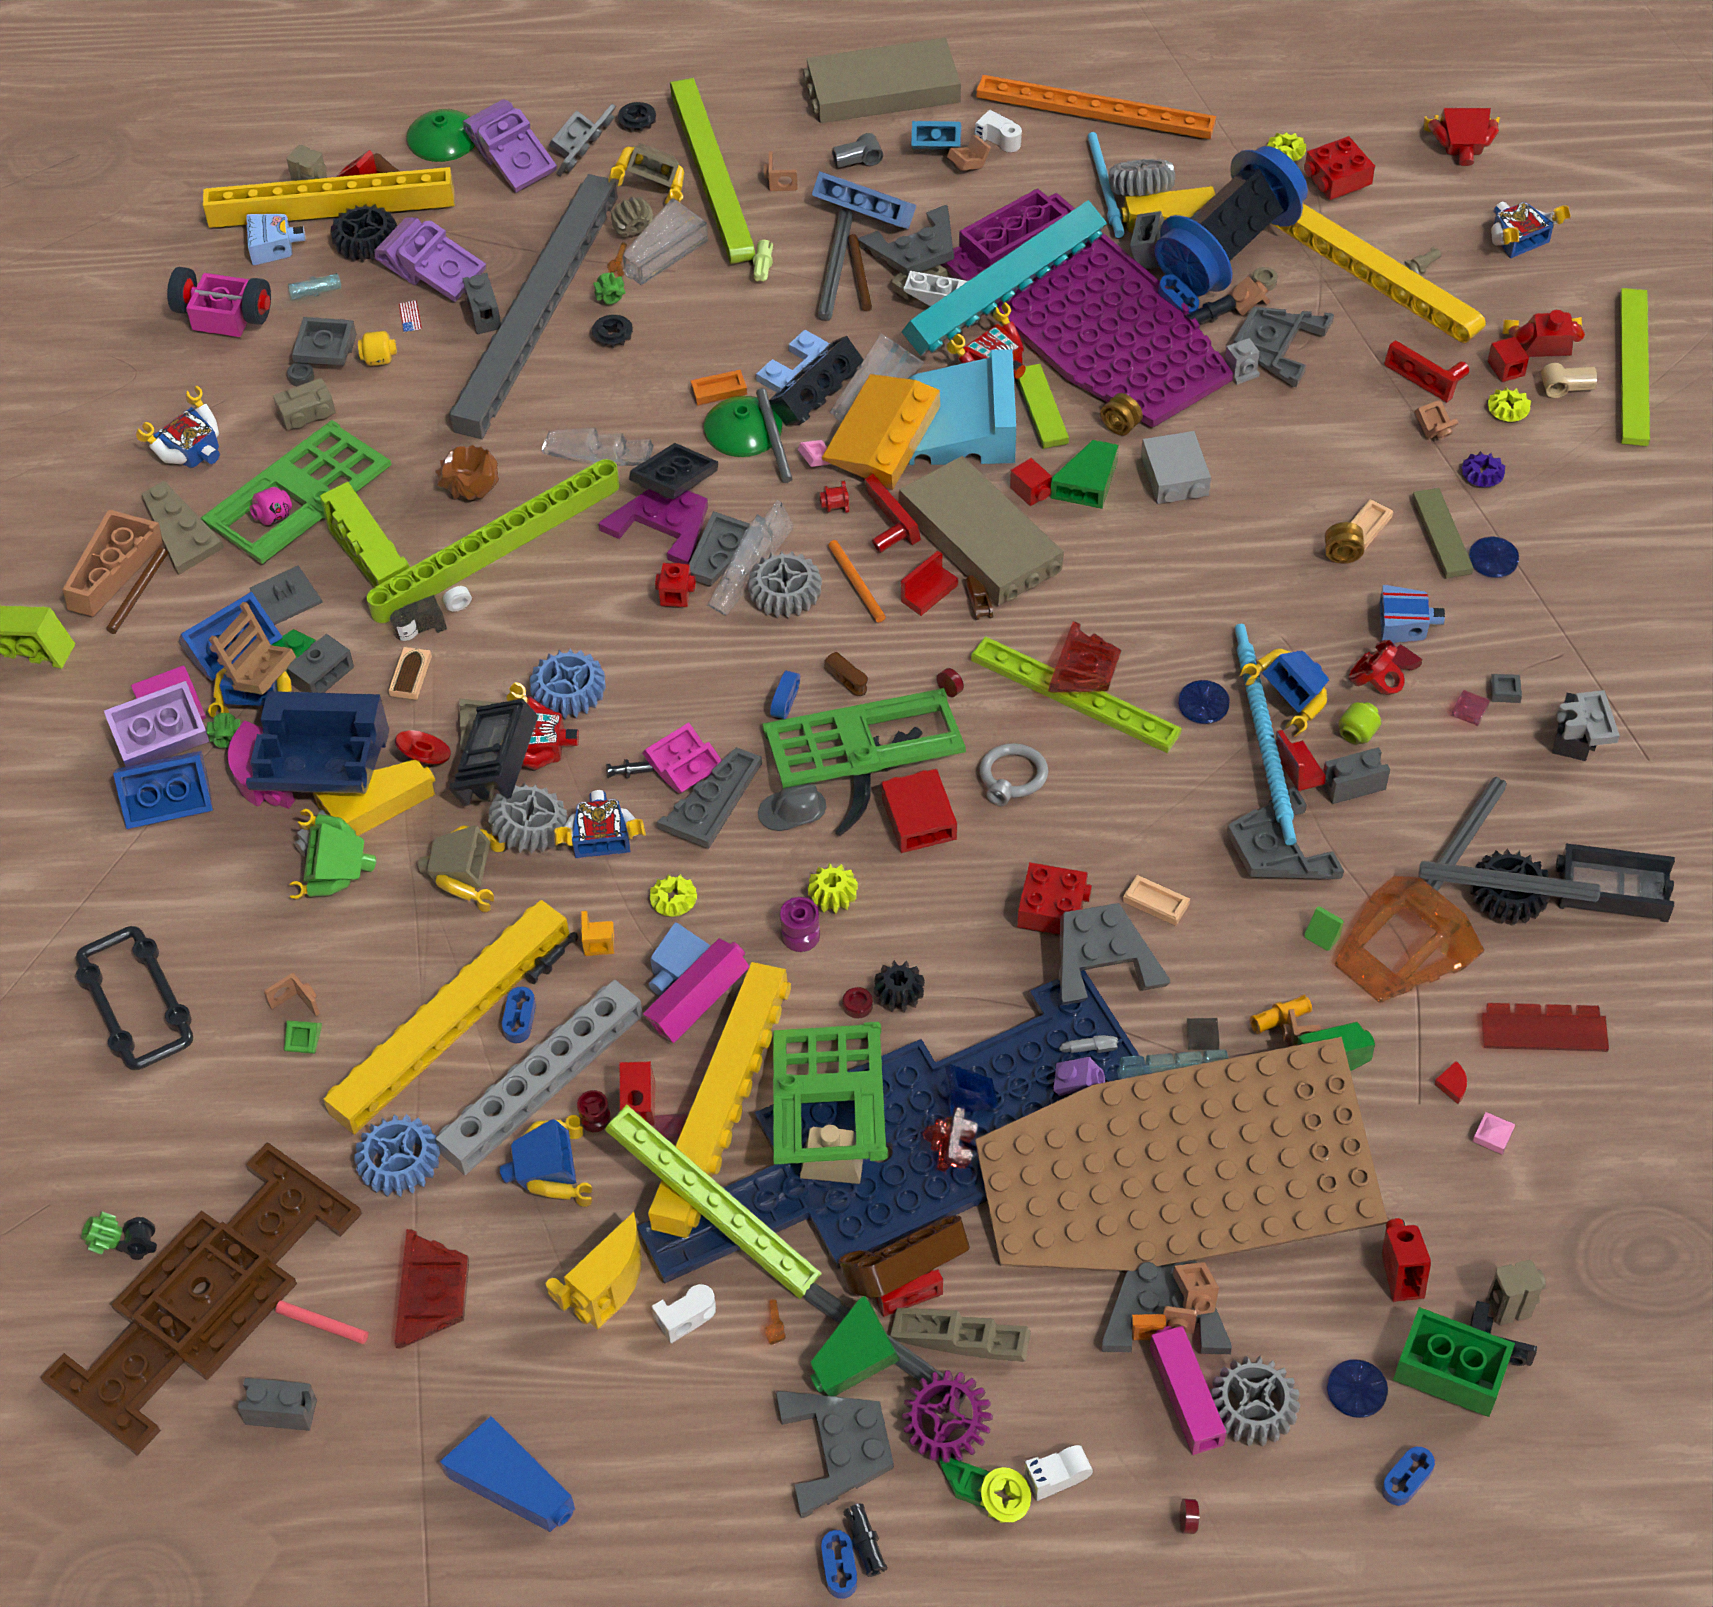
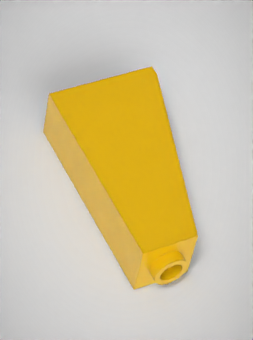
[1120,186,1215,233]
[313,760,435,836]

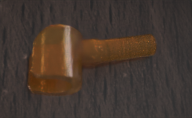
[607,242,627,277]
[764,1299,786,1345]

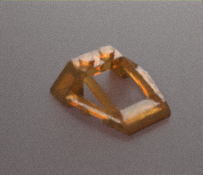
[1335,876,1484,1003]

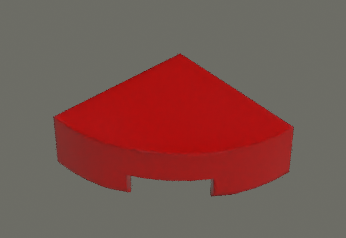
[1434,1061,1467,1104]

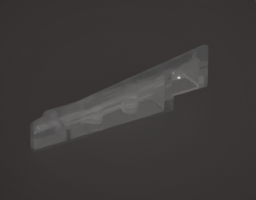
[707,500,794,616]

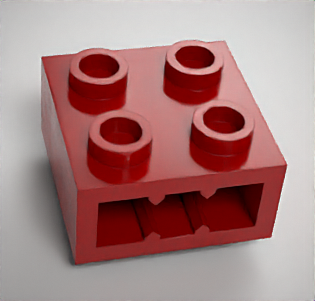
[1304,136,1375,200]
[1017,862,1092,935]

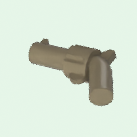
[1404,247,1441,275]

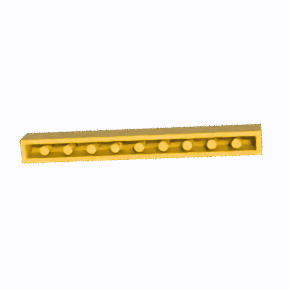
[203,167,455,228]
[323,900,570,1135]
[648,962,791,1238]

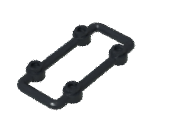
[75,926,194,1070]

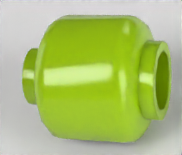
[1338,702,1382,745]

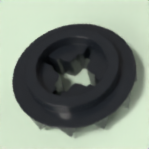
[618,102,656,132]
[592,315,633,348]

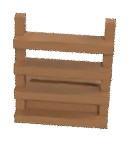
[209,602,296,695]

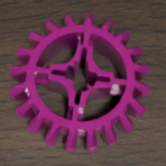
[902,1370,993,1463]

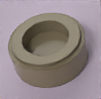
[1252,267,1278,291]

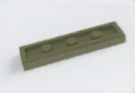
[1412,488,1474,579]

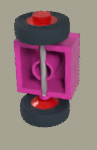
[167,267,271,337]

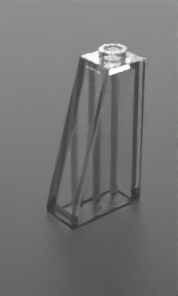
[623,198,708,285]
[829,333,924,423]

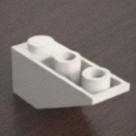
[904,271,980,324]

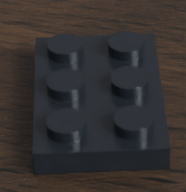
[629,443,718,499]

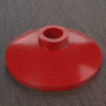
[395,730,451,765]

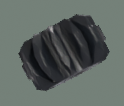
[874,960,925,1013]

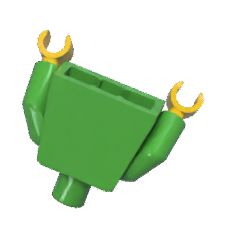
[289,809,376,900]

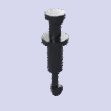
[606,759,654,778]
[524,932,578,984]

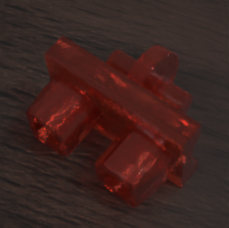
[923,1107,978,1172]

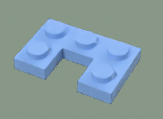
[756,330,835,399]

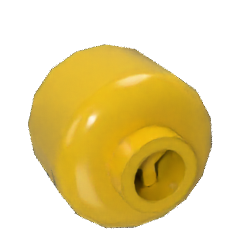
[358,331,397,366]

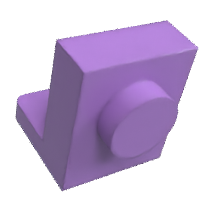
[1054,1057,1105,1096]

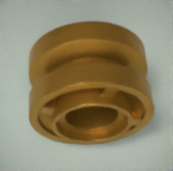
[1100,393,1143,436]
[1325,522,1364,564]

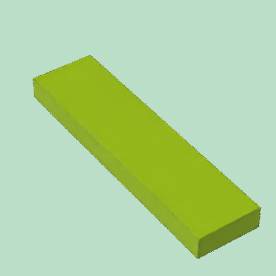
[1017,364,1069,449]

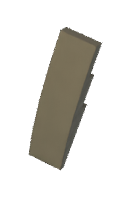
[891,1308,1031,1362]

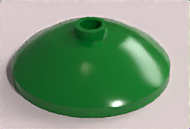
[406,109,475,162]
[704,396,782,457]

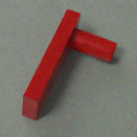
[1384,340,1469,402]
[865,474,921,553]

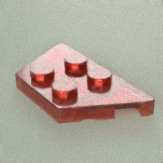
[1048,621,1121,693]
[395,1229,470,1349]

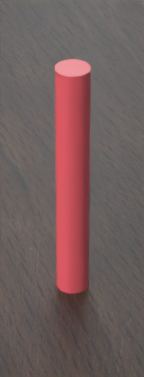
[275,1300,369,1344]

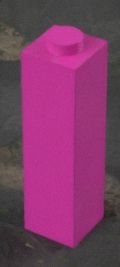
[643,938,750,1043]
[1150,1326,1226,1455]

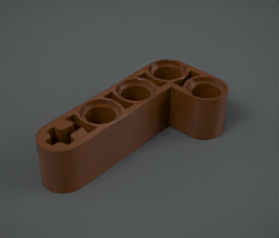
[839,1215,970,1298]

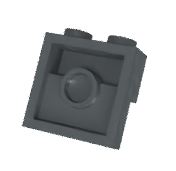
[292,317,357,366]

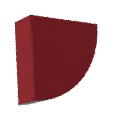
[1392,644,1423,671]

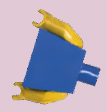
[1239,648,1329,737]
[208,652,292,718]
[500,1115,593,1207]

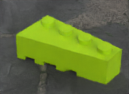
[320,481,410,588]
[0,605,76,669]

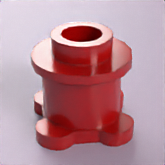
[819,480,849,513]

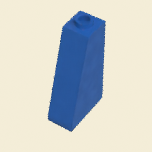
[440,1416,575,1532]

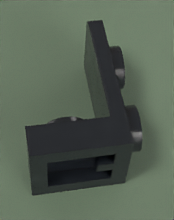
[1470,1301,1537,1366]

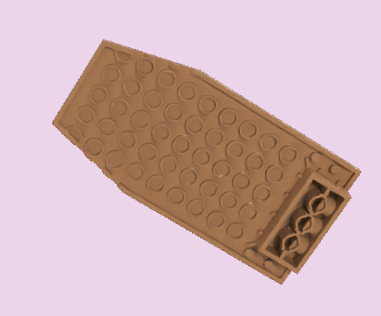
[975,1037,1388,1273]

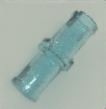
[288,273,341,300]

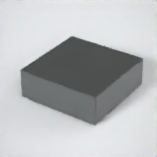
[1490,674,1522,703]

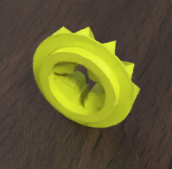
[1267,132,1306,161]
[1488,387,1531,422]
[650,874,697,917]
[978,1467,1031,1523]

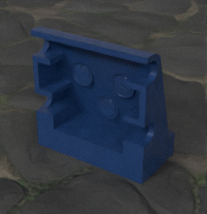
[246,691,389,794]

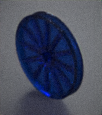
[1469,536,1519,578]
[1178,680,1230,724]
[1327,1359,1388,1418]

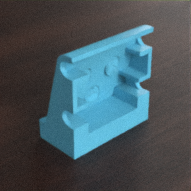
[909,349,1016,465]

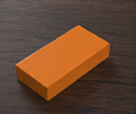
[690,369,747,406]

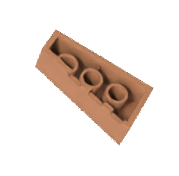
[62,509,163,617]

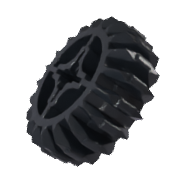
[330,203,397,262]
[1470,848,1551,925]

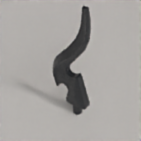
[836,727,923,836]

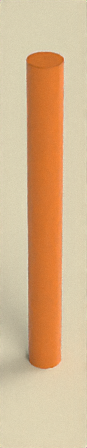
[828,540,886,623]

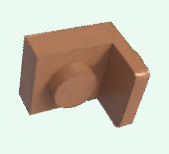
[1173,1262,1219,1315]

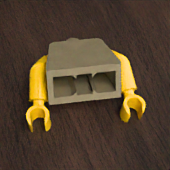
[608,143,684,208]
[418,825,506,912]

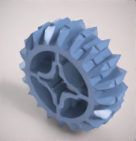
[530,648,606,719]
[354,1114,440,1197]

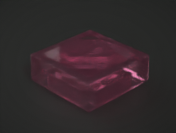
[1451,690,1490,726]
[655,1113,687,1147]

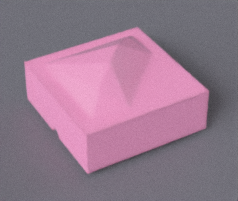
[798,440,830,467]
[1473,1112,1515,1154]

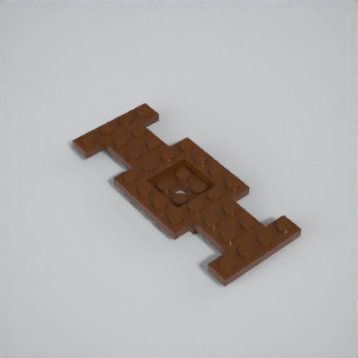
[40,1142,362,1456]

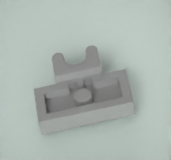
[1557,690,1620,746]

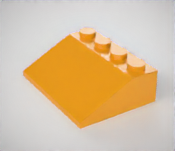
[822,374,941,490]

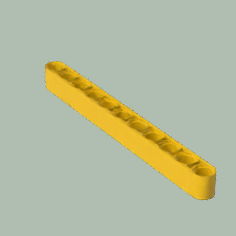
[1270,204,1486,343]

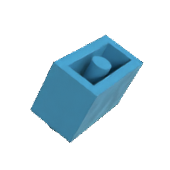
[911,121,962,150]

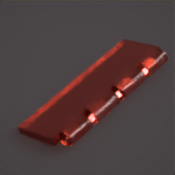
[1481,1003,1609,1052]

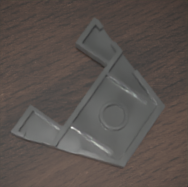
[858,204,954,276]
[1234,307,1334,387]
[1226,787,1344,879]
[1058,903,1171,1006]
[1102,1261,1232,1355]
[776,1391,894,1518]

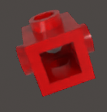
[655,563,696,607]

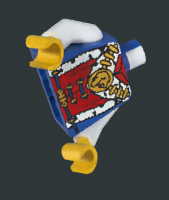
[1491,202,1571,258]
[136,386,220,468]
[554,790,646,858]

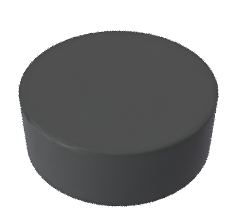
[287,362,314,387]

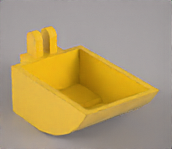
[546,1212,642,1329]

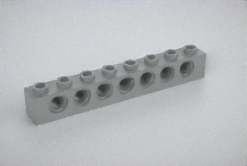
[435,980,643,1175]

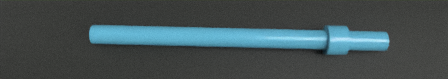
[1087,132,1125,238]

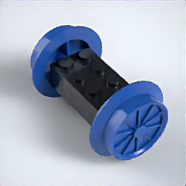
[1155,146,1308,296]

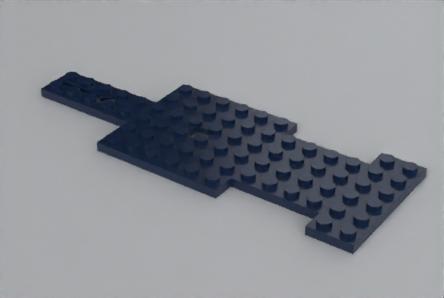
[637,970,1151,1284]

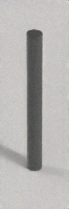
[756,388,793,483]

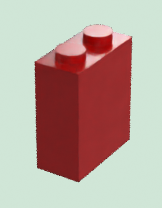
[881,769,957,853]

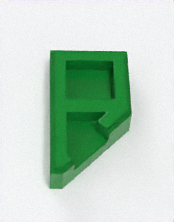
[938,1454,990,1509]

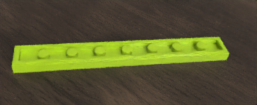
[1620,288,1650,446]
[971,636,1182,754]
[605,1105,822,1299]

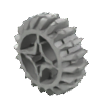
[1108,159,1176,196]
[748,551,822,619]
[488,782,567,854]
[1210,1356,1300,1447]

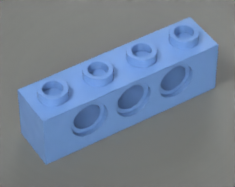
[812,171,917,229]

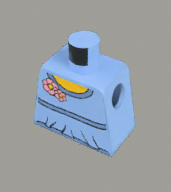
[247,214,306,265]

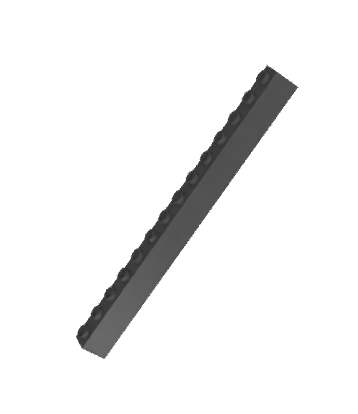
[449,174,618,440]

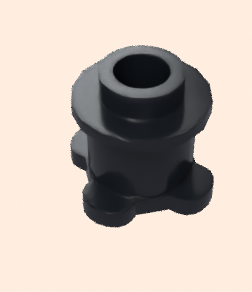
[117,1217,157,1260]

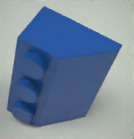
[178,592,283,681]
[113,750,213,829]

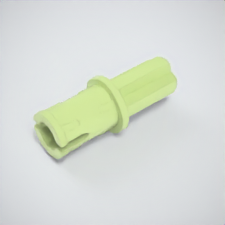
[753,239,773,282]

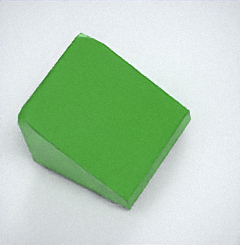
[1305,906,1344,951]
[284,1020,322,1053]

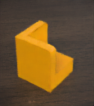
[581,911,615,956]

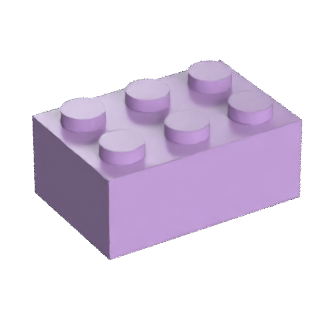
[104,681,209,766]

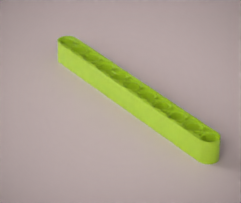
[670,77,755,264]
[367,459,620,623]

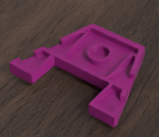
[598,489,708,564]

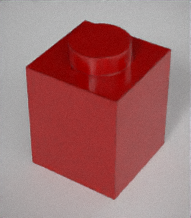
[1487,337,1529,382]
[1010,458,1052,507]

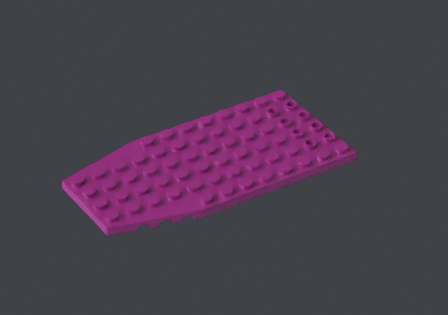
[940,188,1233,428]

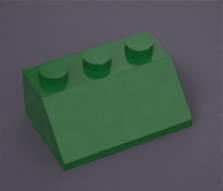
[1393,1307,1515,1417]

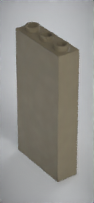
[803,37,961,123]
[898,456,1064,606]

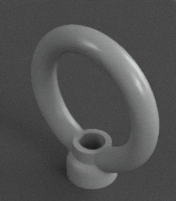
[979,743,1048,806]

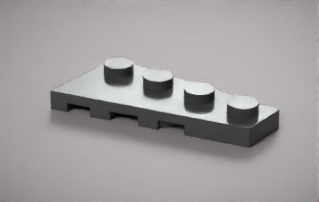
[657,747,762,849]

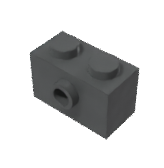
[1130,211,1164,269]
[287,633,354,693]

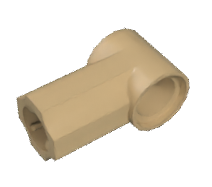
[1541,363,1597,398]

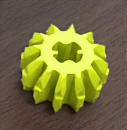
[808,862,858,914]

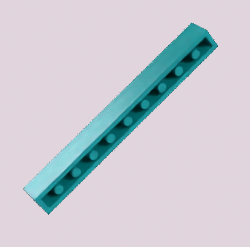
[901,200,1107,356]

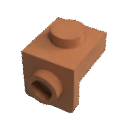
[947,135,991,171]
[1228,276,1271,316]
[1414,399,1459,440]

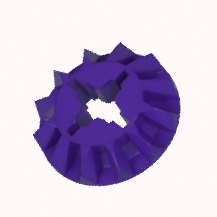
[1462,451,1506,487]

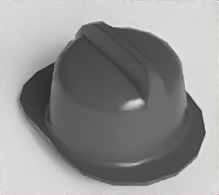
[758,783,827,831]

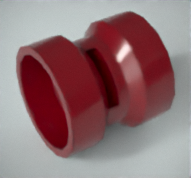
[577,1090,611,1133]

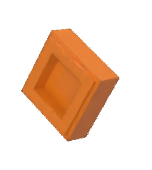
[1131,1314,1166,1340]

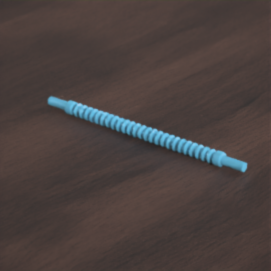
[1234,624,1297,845]

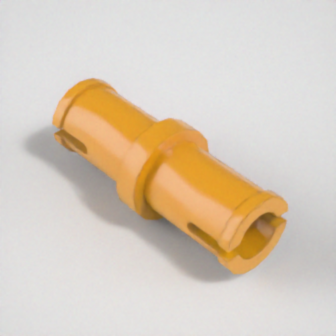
[1249,994,1312,1034]

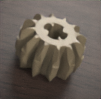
[611,196,654,237]

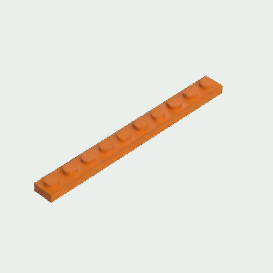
[976,75,1216,139]

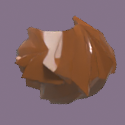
[435,445,499,500]

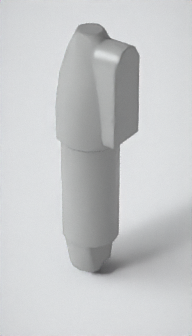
[1059,1035,1118,1053]

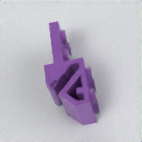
[463,99,557,193]
[375,217,486,302]

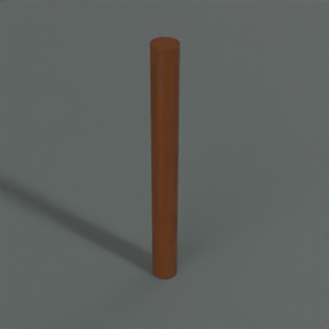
[848,234,872,311]
[106,547,168,634]

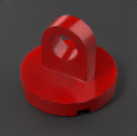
[1349,640,1405,695]

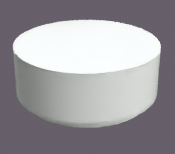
[442,586,472,611]

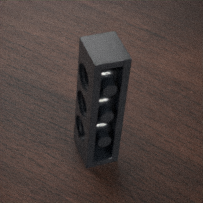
[769,336,864,426]

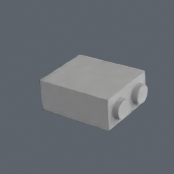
[1141,431,1211,504]

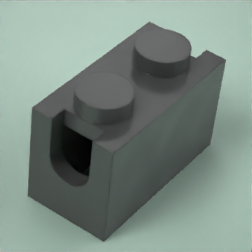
[462,273,501,334]
[1323,747,1390,804]
[237,1378,317,1431]

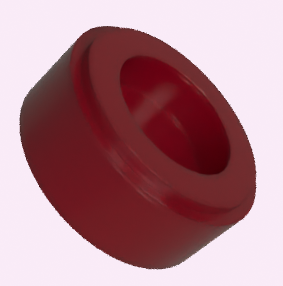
[937,668,964,697]
[843,987,873,1019]
[1179,1498,1199,1534]

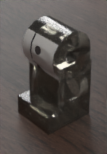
[390,595,447,641]

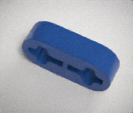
[1157,274,1200,313]
[770,670,801,719]
[502,987,536,1043]
[1382,1446,1435,1506]
[821,1530,857,1599]

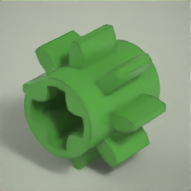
[593,272,626,304]
[207,713,240,748]
[81,1211,122,1254]

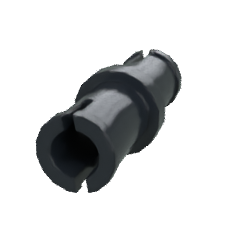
[1184,294,1236,325]
[843,1503,888,1577]

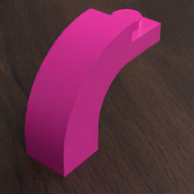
[228,720,295,809]

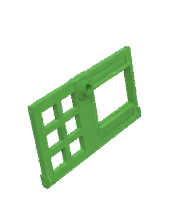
[201,420,392,564]
[762,688,966,788]
[773,1022,888,1164]

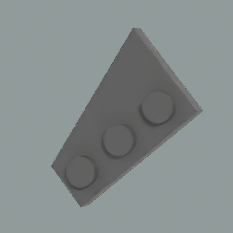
[689,511,764,586]

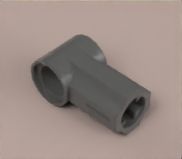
[832,133,884,168]

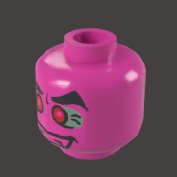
[249,487,292,526]

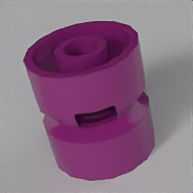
[780,897,820,952]

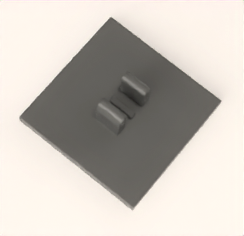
[249,565,323,625]

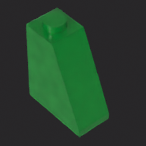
[1051,440,1119,509]
[1297,1022,1375,1071]
[810,1296,900,1397]

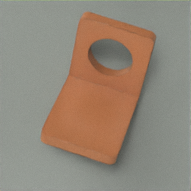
[764,151,798,191]
[264,973,320,1016]
[1282,1009,1321,1047]
[1163,1306,1197,1334]

